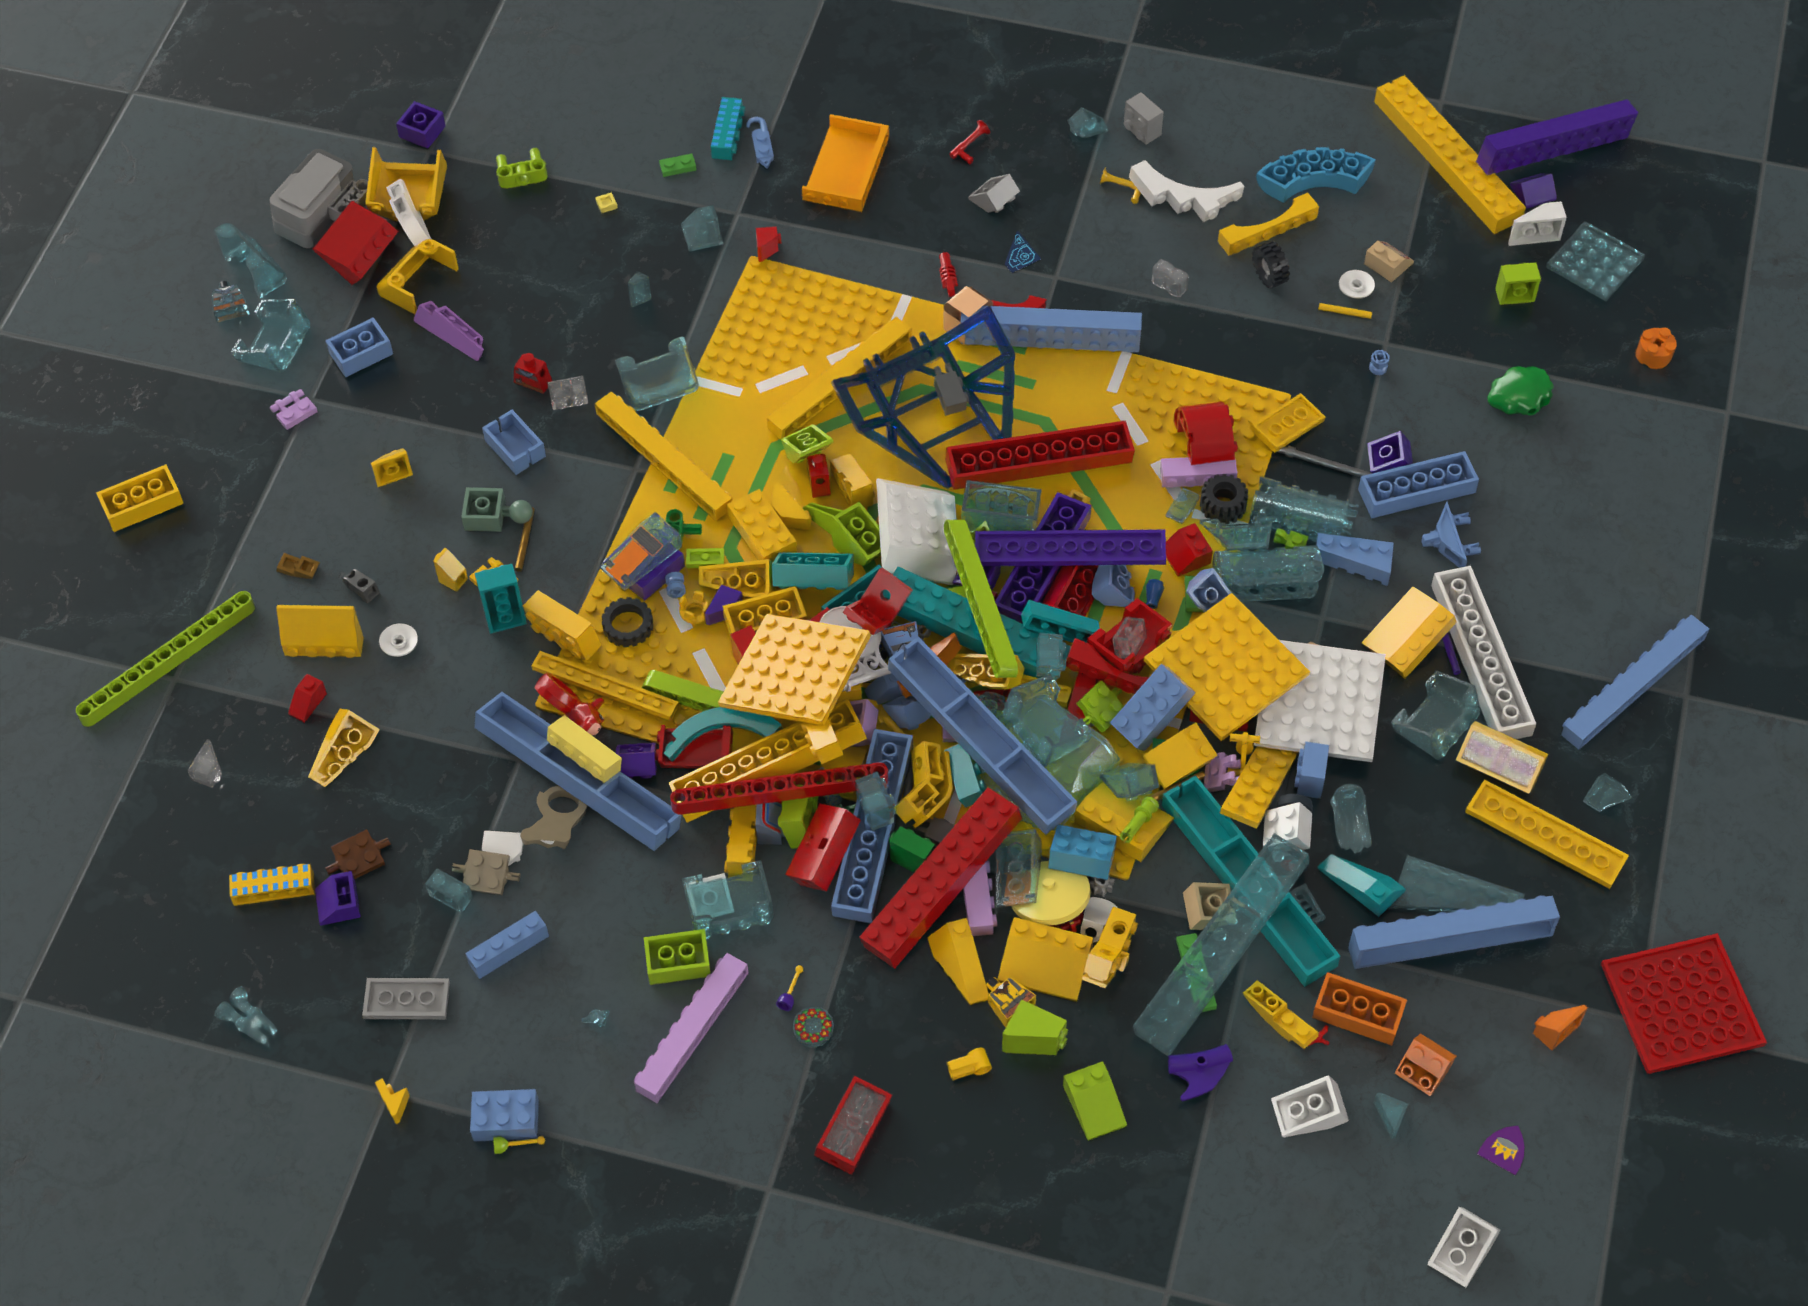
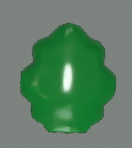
[1487,366,1553,416]

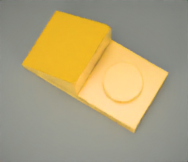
[375,1079,410,1124]

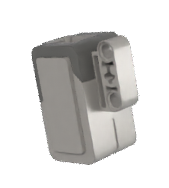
[269,149,368,248]

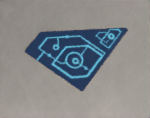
[1005,231,1041,273]

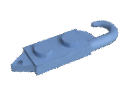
[746,117,774,169]

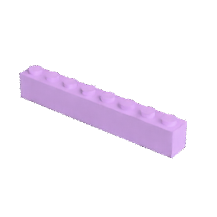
[634,953,749,1103]

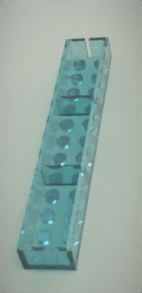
[1133,833,1309,1056]

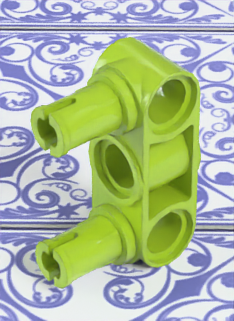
[496,148,548,188]

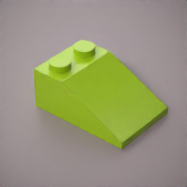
[781,424,834,463]
[1063,1061,1127,1141]

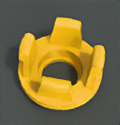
[679,591,710,624]

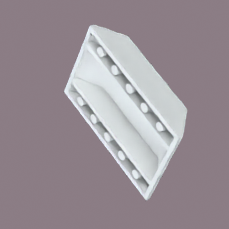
[876,478,957,585]

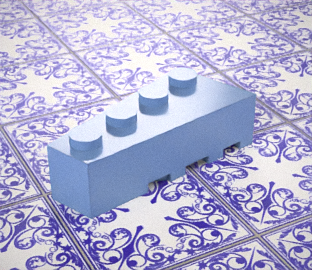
[1314,533,1393,586]

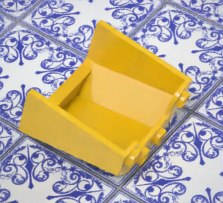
[365,147,447,221]

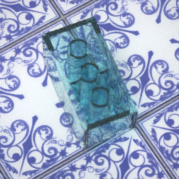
[961,480,1042,533]

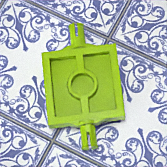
[1076,680,1124,733]

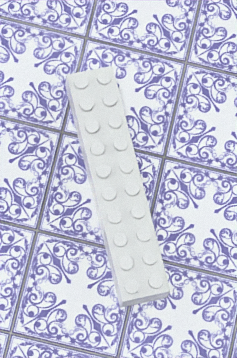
[1431,566,1536,739]

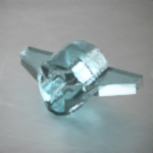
[581,1009,609,1027]

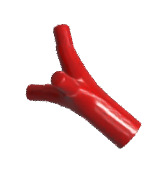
[1308,1025,1329,1046]

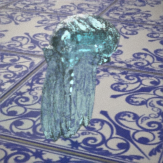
[1330,783,1371,853]

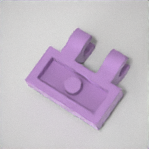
[1204,752,1241,792]

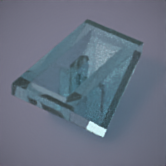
[1374,1092,1408,1139]

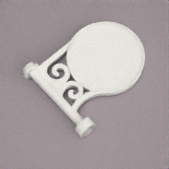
[820,606,906,692]

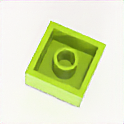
[1495,263,1541,305]

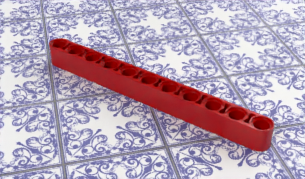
[670,762,888,815]

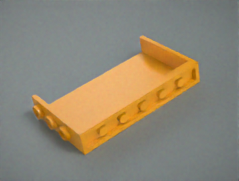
[802,114,889,212]

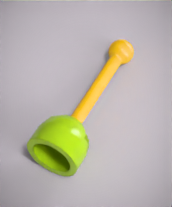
[493,1136,545,1154]

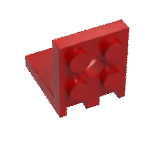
[842,567,913,635]

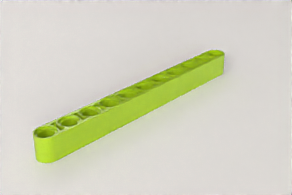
[944,520,1018,678]
[76,591,255,727]

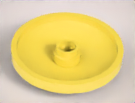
[1009,861,1091,926]

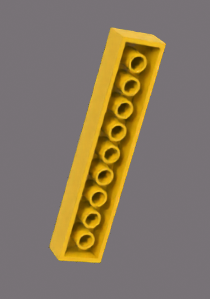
[669,699,867,823]

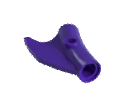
[1168,1044,1233,1101]

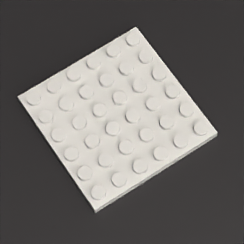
[1254,640,1386,762]

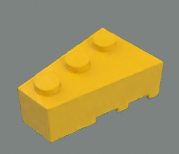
[830,454,875,508]

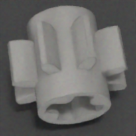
[1089,877,1114,897]

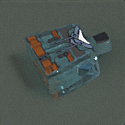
[212,281,250,323]

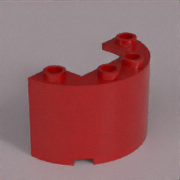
[1173,401,1238,465]
[1087,598,1172,675]

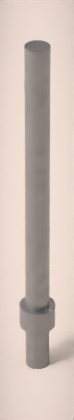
[1277,446,1372,477]

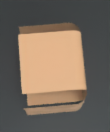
[943,286,993,345]

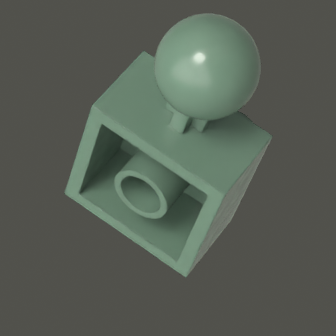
[461,487,533,532]

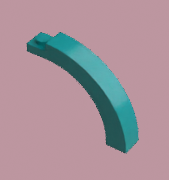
[664,707,784,762]

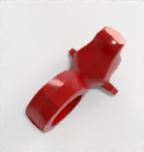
[534,672,604,737]

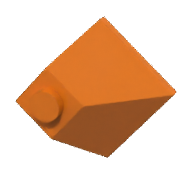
[1533,1005,1588,1051]

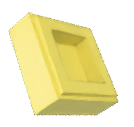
[595,192,618,213]

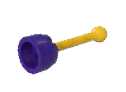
[776,965,804,1011]

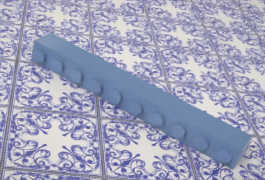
[1561,615,1709,750]

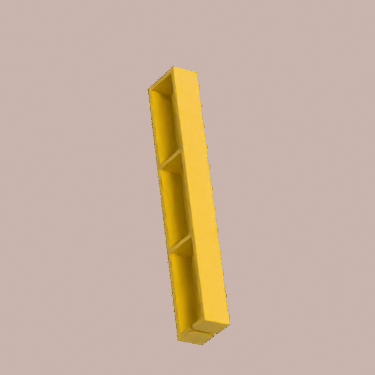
[1374,75,1526,234]

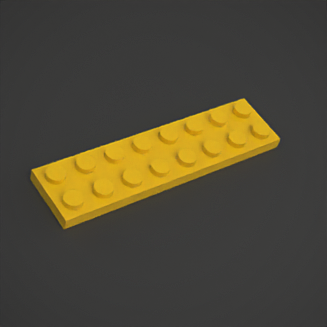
[1465,779,1629,889]

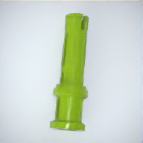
[1120,796,1159,843]

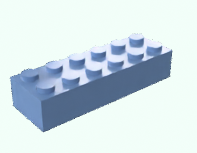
[1358,451,1479,518]

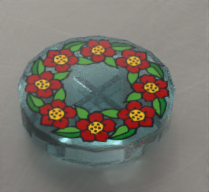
[793,1007,834,1047]

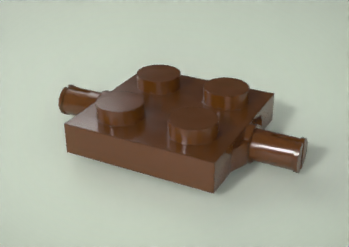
[325,829,391,879]

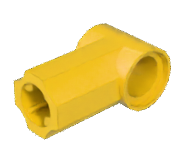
[947,1048,992,1080]

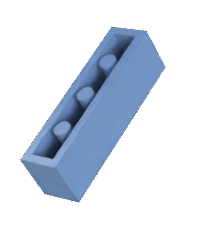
[465,910,549,979]

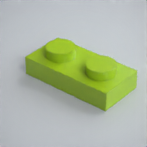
[686,548,725,568]

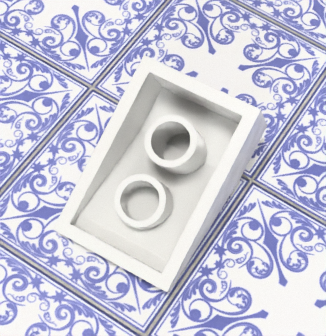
[1508,202,1567,246]
[1271,1075,1349,1137]
[1427,1207,1501,1287]

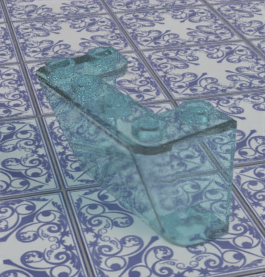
[231,299,310,373]
[1392,671,1481,760]
[1003,674,1092,767]
[682,860,774,939]

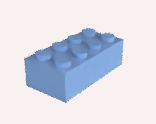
[1110,664,1196,751]

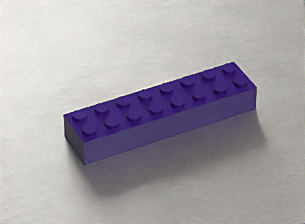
[995,492,1091,624]

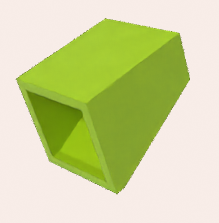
[1002,999,1068,1055]

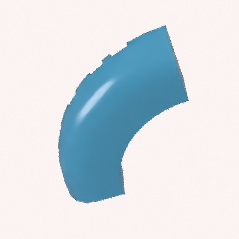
[1256,147,1376,203]

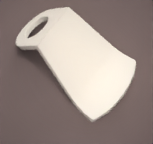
[1080,897,1118,943]

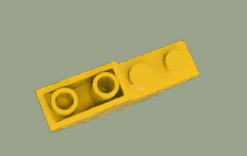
[1243,980,1318,1049]

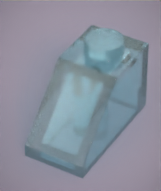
[1068,107,1109,138]

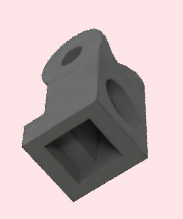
[342,569,380,604]

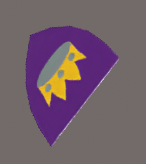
[1477,1126,1525,1175]

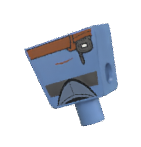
[881,621,918,657]

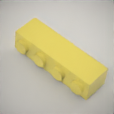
[547,715,622,783]

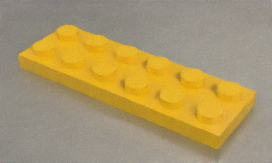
[1220,746,1299,829]

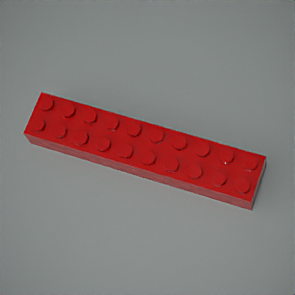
[945,420,1135,490]
[859,787,1022,969]

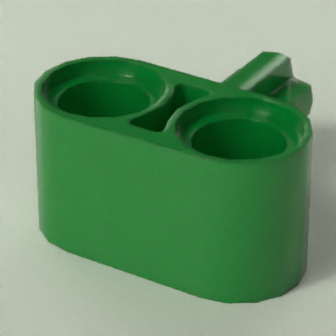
[665,509,702,548]

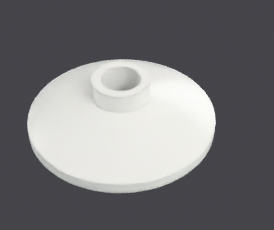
[1339,270,1375,299]
[379,623,418,657]

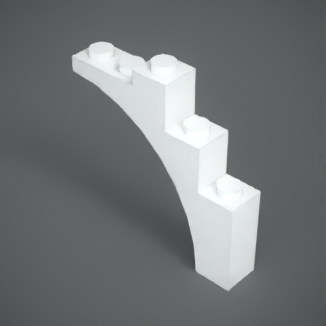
[1129,160,1244,222]

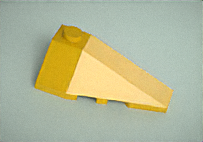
[699,559,776,598]
[946,654,1025,689]
[308,709,380,787]
[927,918,989,1005]

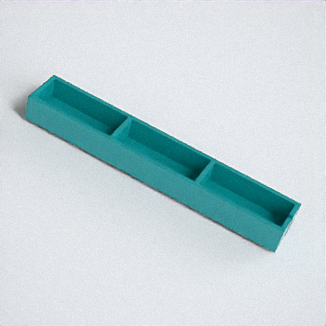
[1162,775,1340,987]

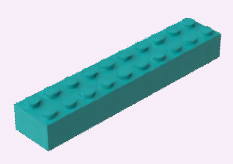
[883,566,1070,683]

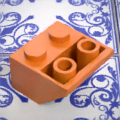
[1395,1033,1457,1096]

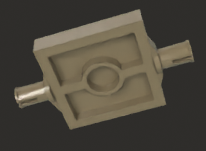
[452,849,521,896]

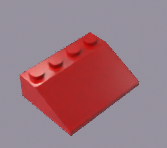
[312,201,398,285]

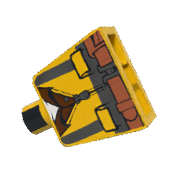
[986,977,1036,1027]

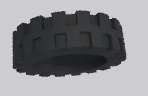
[602,597,653,647]

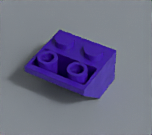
[315,871,360,926]

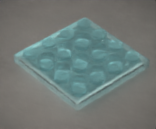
[1546,221,1645,301]

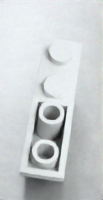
[386,179,431,246]

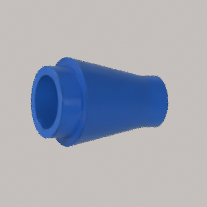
[1146,579,1164,609]

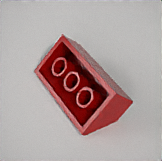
[1042,565,1098,617]

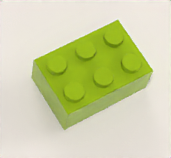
[644,929,711,985]

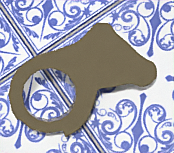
[520,786,587,849]

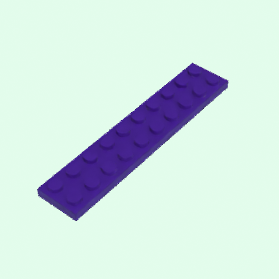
[975,529,1166,566]

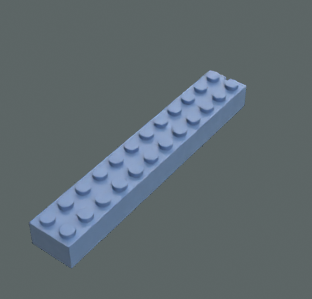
[888,637,1077,835]
[475,692,681,851]

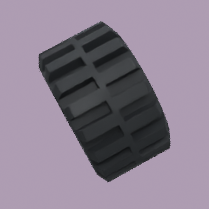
[1200,474,1248,525]

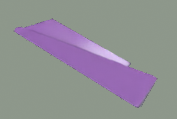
[414,301,484,361]

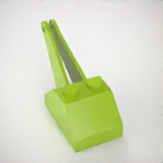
[803,502,881,566]

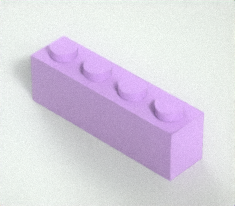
[1160,457,1237,488]
[963,861,997,936]

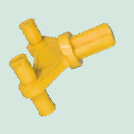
[1228,732,1260,776]

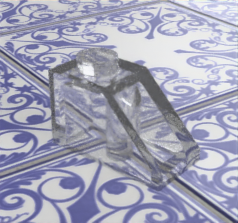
[187,739,222,788]

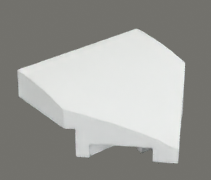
[482,831,524,866]

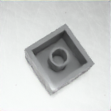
[1124,92,1163,144]

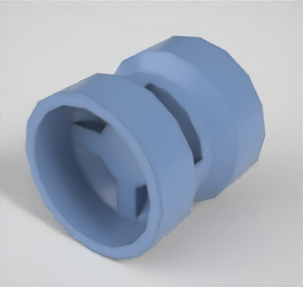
[1369,350,1390,375]
[665,572,686,598]

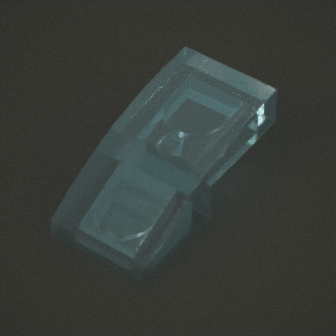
[1165,488,1200,524]

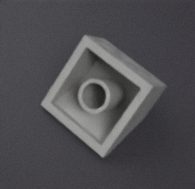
[968,174,1020,212]

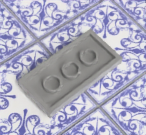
[362,978,450,1019]

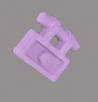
[270,389,318,430]

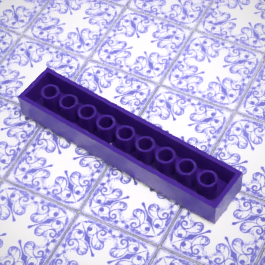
[1476,99,1638,175]

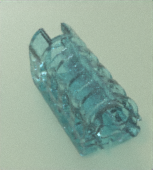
[1250,476,1359,542]

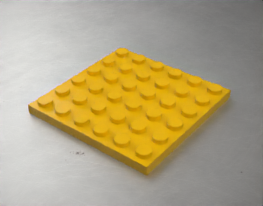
[1144,593,1310,741]
[718,614,871,726]

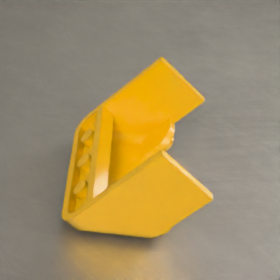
[377,239,459,314]

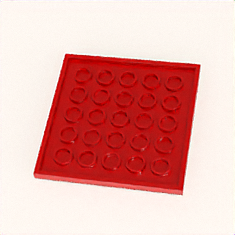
[1601,933,1767,1074]

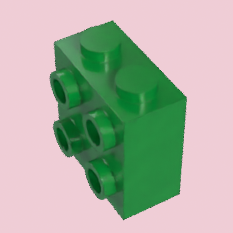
[889,826,935,873]

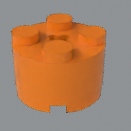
[1636,328,1677,369]

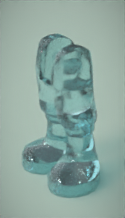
[215,987,277,1044]

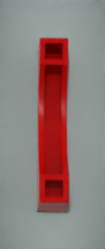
[1063,638,1149,694]

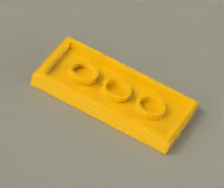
[1250,393,1326,453]

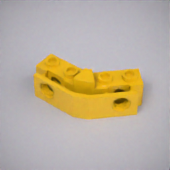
[892,741,953,828]
[1082,906,1138,988]

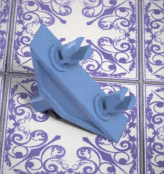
[1421,502,1481,568]

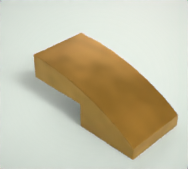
[277,553,320,579]

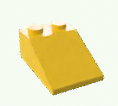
[1142,723,1218,789]

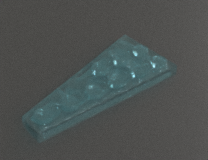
[1389,855,1525,912]

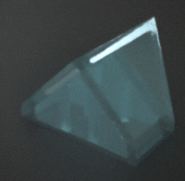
[1583,773,1632,812]

